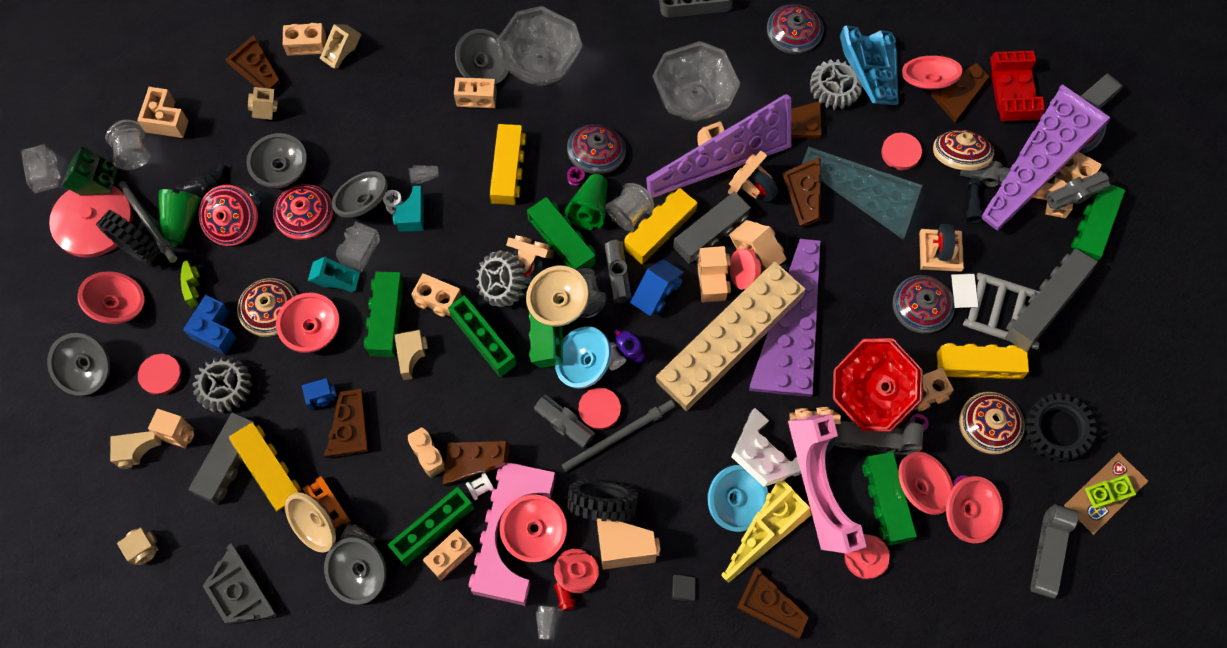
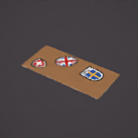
[1064,453,1148,535]

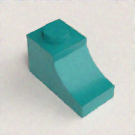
[393,186,424,232]
[308,257,360,292]

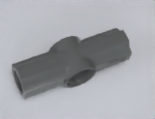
[960,161,1010,187]
[1046,171,1110,210]
[605,240,632,303]
[534,394,595,449]

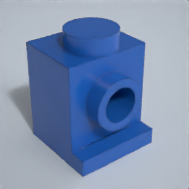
[302,378,337,411]

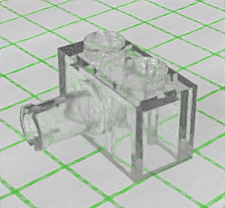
[21,144,60,193]
[336,221,380,273]

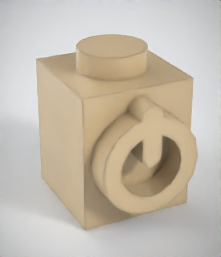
[248,87,278,120]
[117,528,158,565]

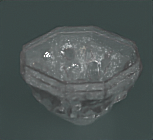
[495,6,582,86]
[652,41,740,122]

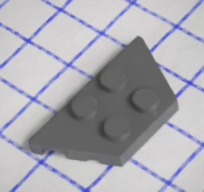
[203,543,277,624]

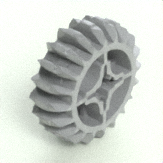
[810,58,863,109]
[475,251,528,307]
[193,356,252,413]

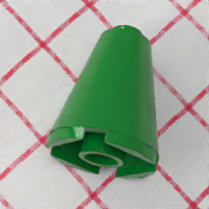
[565,174,608,230]
[158,189,200,247]

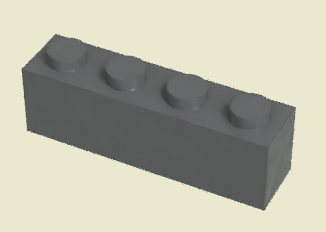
[673,191,751,264]
[188,413,257,505]

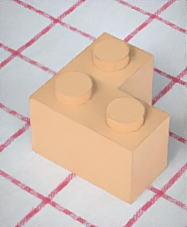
[137,87,188,138]
[729,220,786,272]
[698,246,731,302]

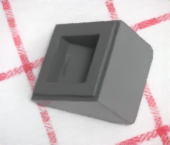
[672,575,695,601]

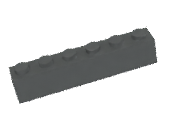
[1005,249,1098,352]

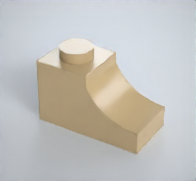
[320,24,361,68]
[395,330,428,380]
[110,431,161,469]

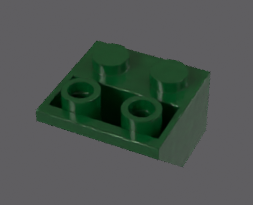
[62,146,119,196]

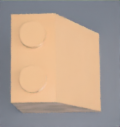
[597,518,660,569]

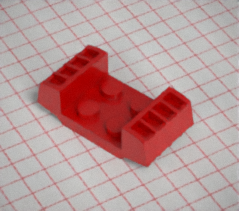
[990,51,1045,122]

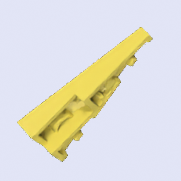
[721,480,812,583]

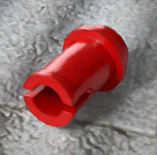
[554,583,576,612]

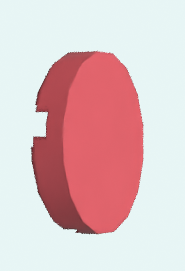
[881,133,922,171]
[729,248,761,289]
[138,354,182,395]
[578,388,621,430]
[844,534,890,579]
[554,549,599,593]

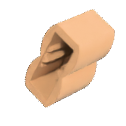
[408,427,445,478]

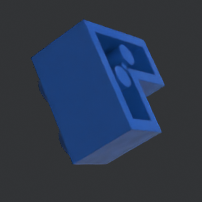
[630,259,684,316]
[183,295,237,356]

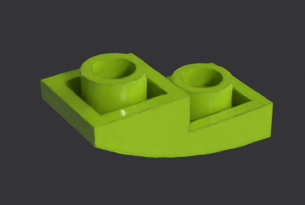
[181,260,200,309]
[1085,474,1136,509]

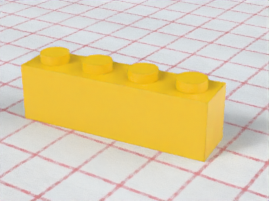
[490,124,526,205]
[624,188,698,265]
[937,343,1029,379]
[229,422,301,512]

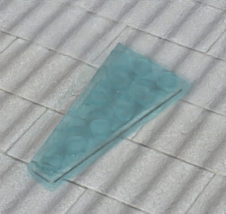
[802,147,922,239]

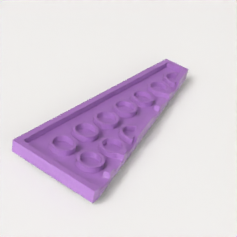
[982,85,1110,231]
[646,94,791,198]
[749,239,820,397]

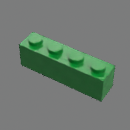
[1071,184,1125,261]
[527,197,596,274]
[364,272,403,357]
[448,295,517,377]
[529,299,563,368]
[862,452,917,546]
[388,487,474,566]

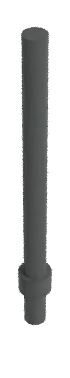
[118,181,177,262]
[561,400,675,472]

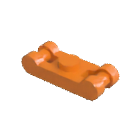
[303,476,351,531]

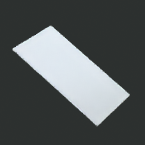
[951,274,978,308]

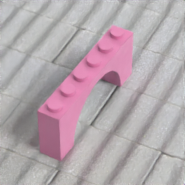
[788,414,867,553]
[469,462,556,606]

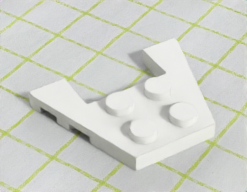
[731,408,801,487]

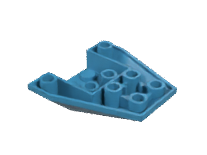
[840,26,899,105]

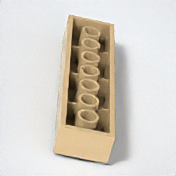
[656,261,805,412]

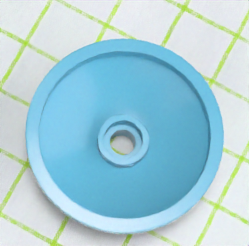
[555,327,611,389]
[708,465,768,532]

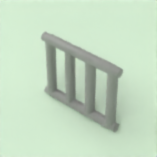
[963,273,1040,350]

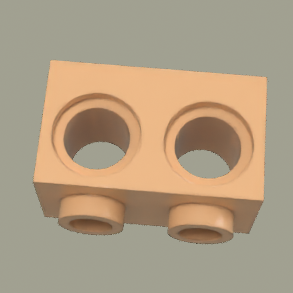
[283,23,326,56]
[454,78,497,108]
[1054,152,1102,182]
[412,274,462,317]
[913,368,954,412]
[148,409,194,449]
[423,529,474,581]

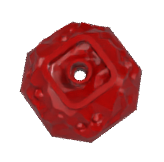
[833,338,924,431]

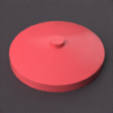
[49,186,133,258]

